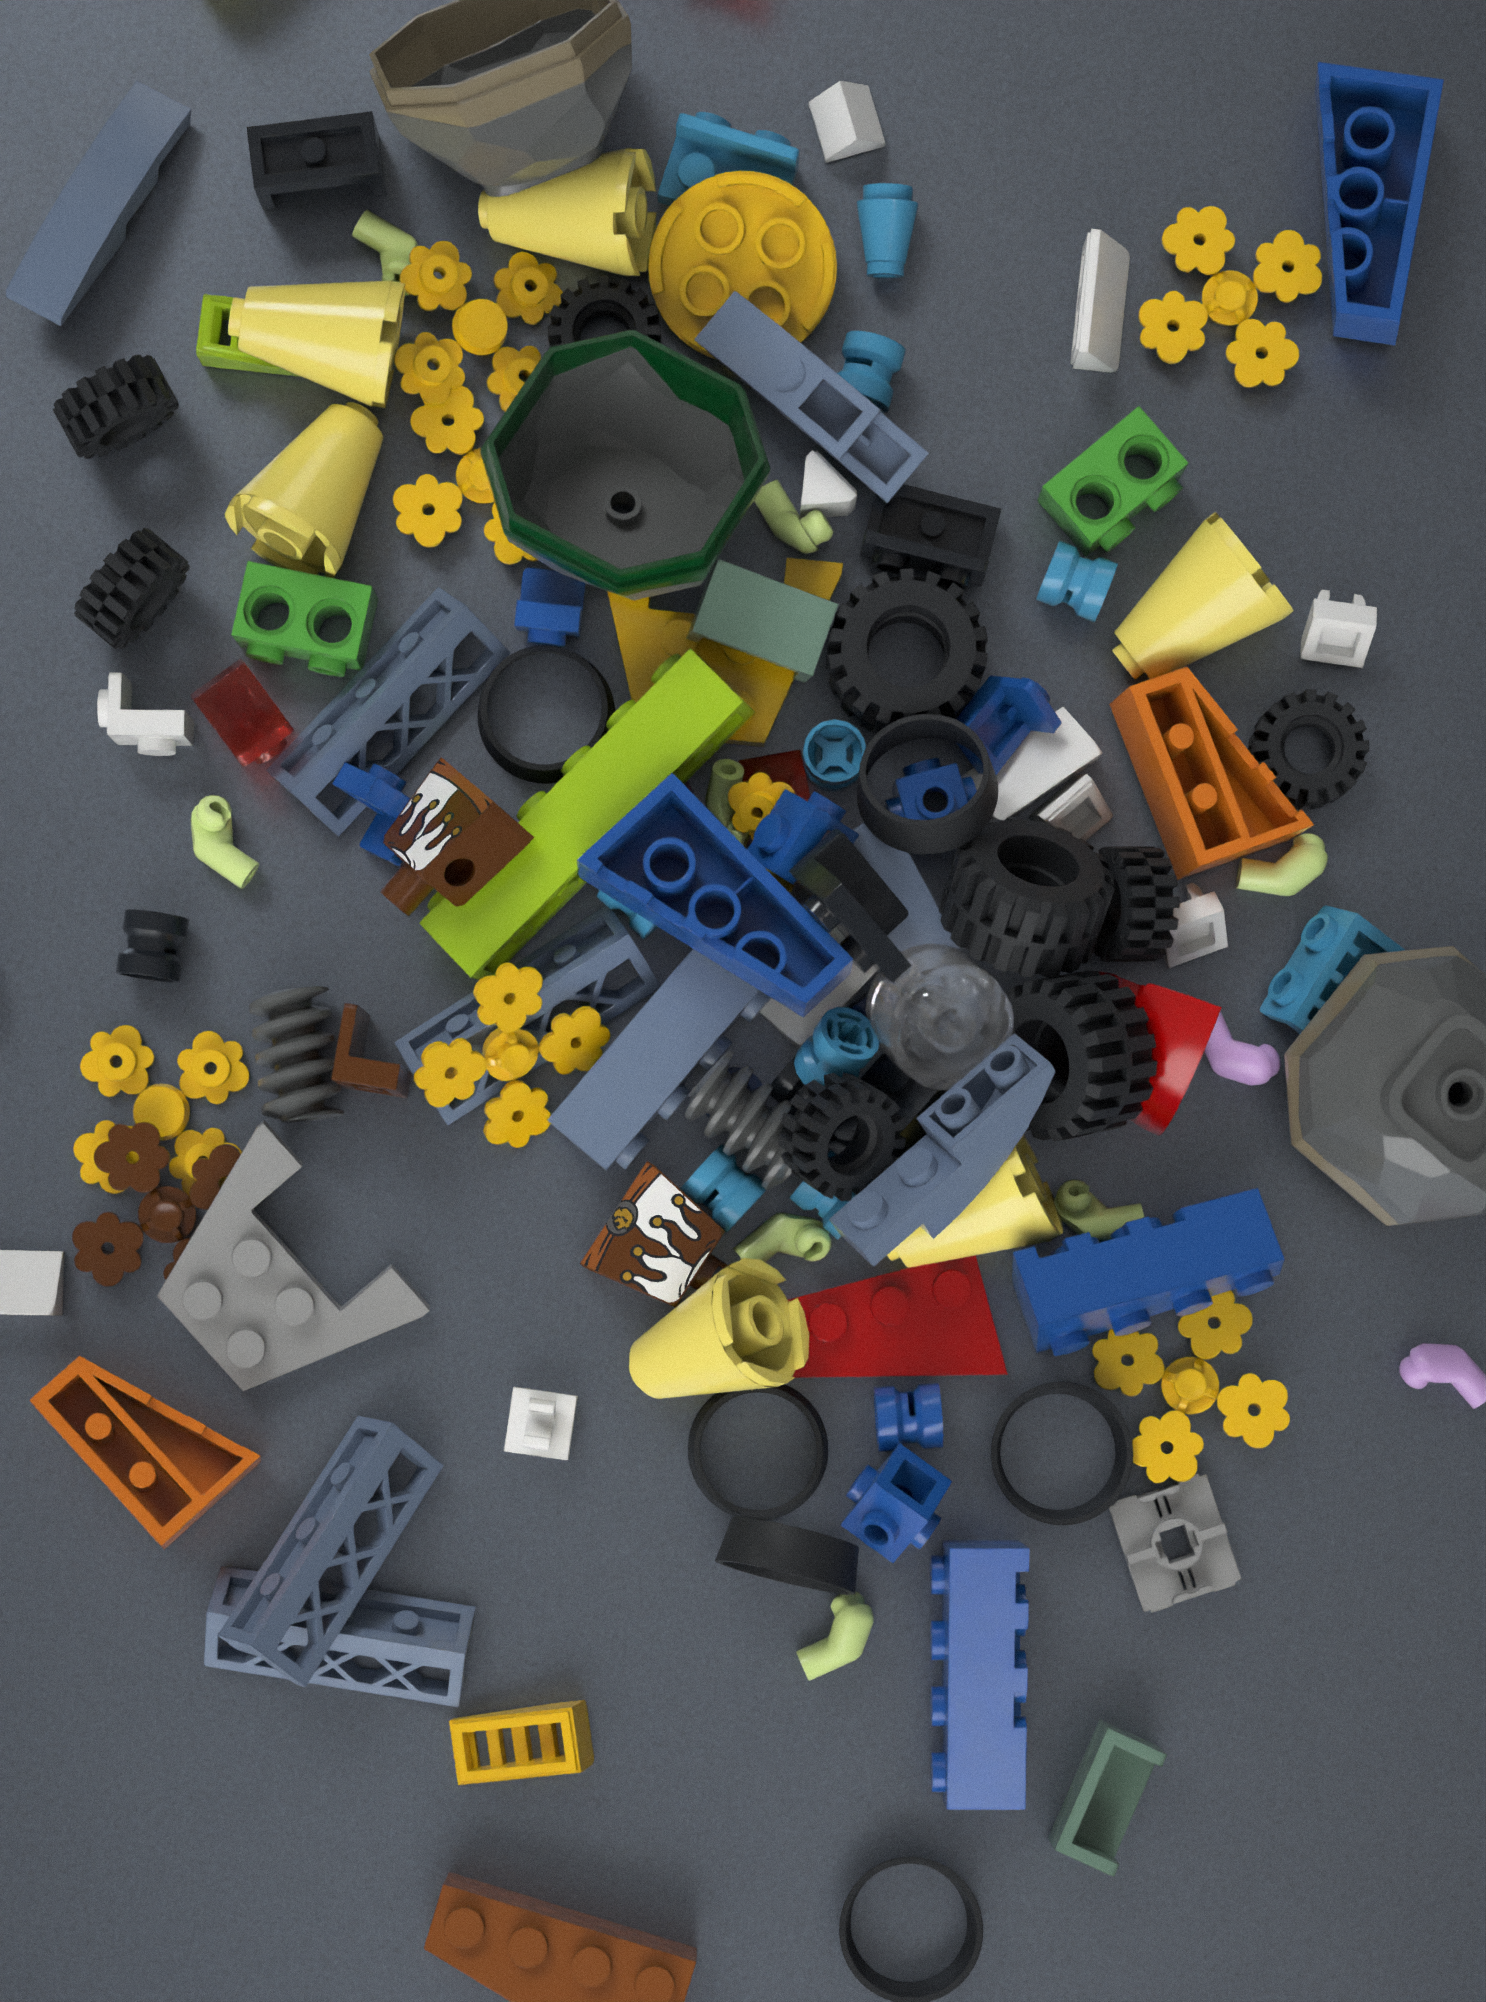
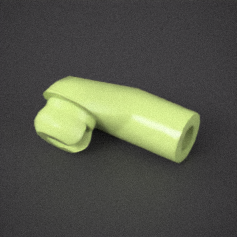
[352,210,418,296]
[754,480,833,554]
[705,759,750,848]
[191,795,259,889]
[1236,833,1328,896]
[1054,1179,1144,1241]
[733,1212,831,1262]
[796,1591,874,1681]

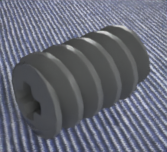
[249,986,344,1123]
[684,1049,792,1190]

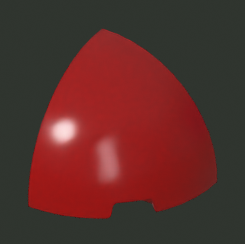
[1098,971,1222,1136]

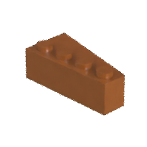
[424,1872,697,2002]

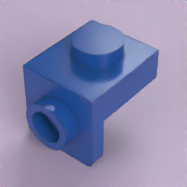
[514,568,586,646]
[955,675,1062,775]
[332,762,411,866]
[747,789,859,885]

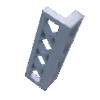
[266,587,510,837]
[394,905,661,1125]
[218,1416,444,1687]
[204,1566,476,1707]

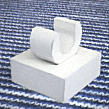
[1300,590,1377,668]
[1163,883,1228,968]
[504,1387,578,1460]

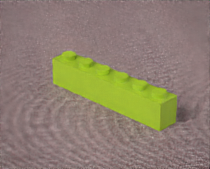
[419,648,755,980]

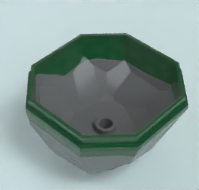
[480,330,771,600]

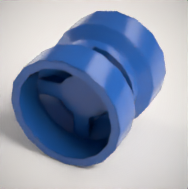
[874,1383,944,1452]

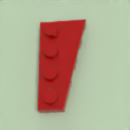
[788,1255,1008,1378]

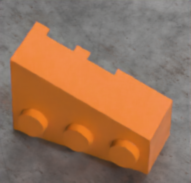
[1109,667,1314,880]
[29,1356,261,1550]

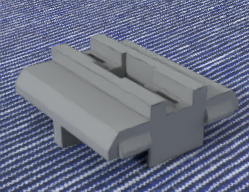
[1109,1474,1242,1613]

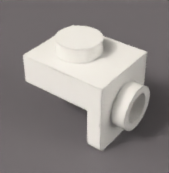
[97,673,194,756]

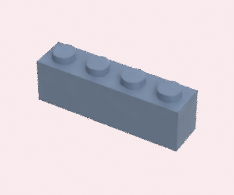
[547,949,771,1172]

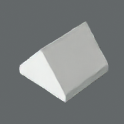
[808,81,886,163]
[800,450,857,518]
[1029,774,1114,841]

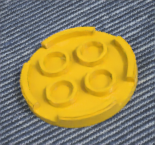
[648,171,837,360]

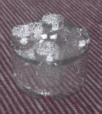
[865,943,1014,1090]

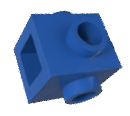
[885,758,977,855]
[841,1443,952,1563]

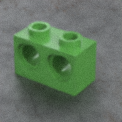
[1037,406,1188,557]
[231,561,378,677]

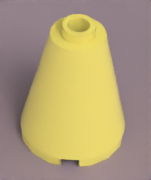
[478,148,656,277]
[228,280,406,408]
[224,402,383,578]
[1112,512,1294,680]
[887,1134,1063,1268]
[629,1258,809,1399]

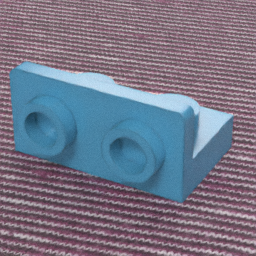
[657,112,800,206]
[1260,905,1405,1034]

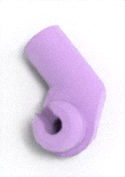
[1204,1011,1281,1086]
[1399,1343,1486,1409]

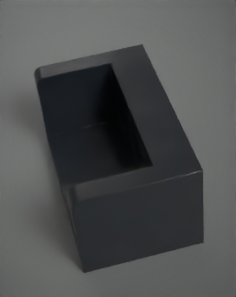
[246,111,387,210]

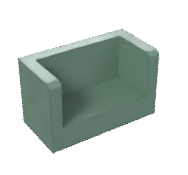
[686,559,838,683]
[1047,1719,1167,1877]

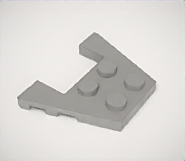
[157,1120,430,1391]

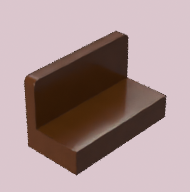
[331,1003,412,1099]

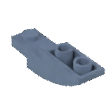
[694,291,929,503]
[829,1033,1055,1267]

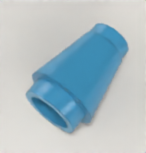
[856,183,919,278]

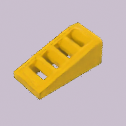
[449,1700,594,1785]

